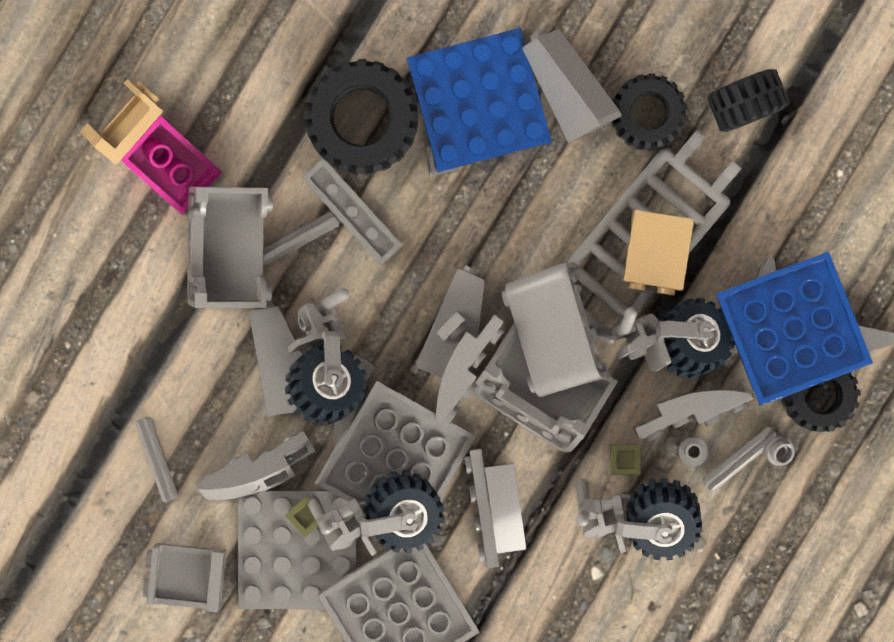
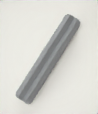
[263,211,339,266]
[135,417,178,502]
[703,427,778,492]

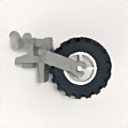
[285,288,367,425]
[596,298,735,379]
[308,470,444,556]
[576,478,702,561]

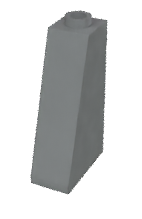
[522,29,622,143]
[415,266,485,378]
[249,301,304,417]

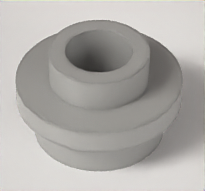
[678,437,708,466]
[765,437,795,466]

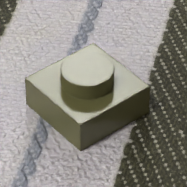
[610,444,641,475]
[285,495,318,537]

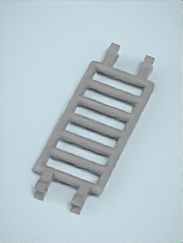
[567,131,742,344]

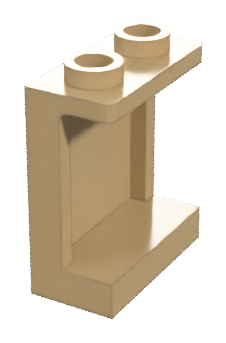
[80,79,163,165]
[622,210,694,296]

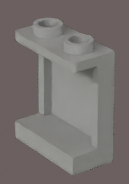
[143,543,227,612]

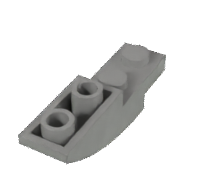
[436,315,505,425]
[633,389,753,441]
[196,431,315,500]

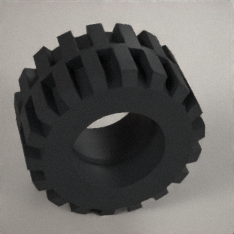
[707,69,790,132]
[611,73,687,151]
[781,372,861,432]

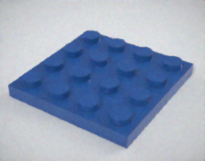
[406,28,552,173]
[716,251,873,406]

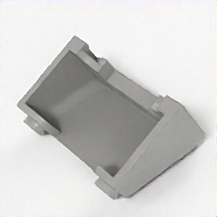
[187,187,273,308]
[502,262,610,397]
[474,322,618,452]

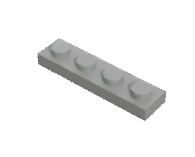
[302,159,403,266]
[464,447,499,568]

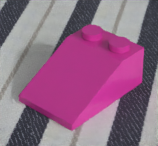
[121,115,222,215]

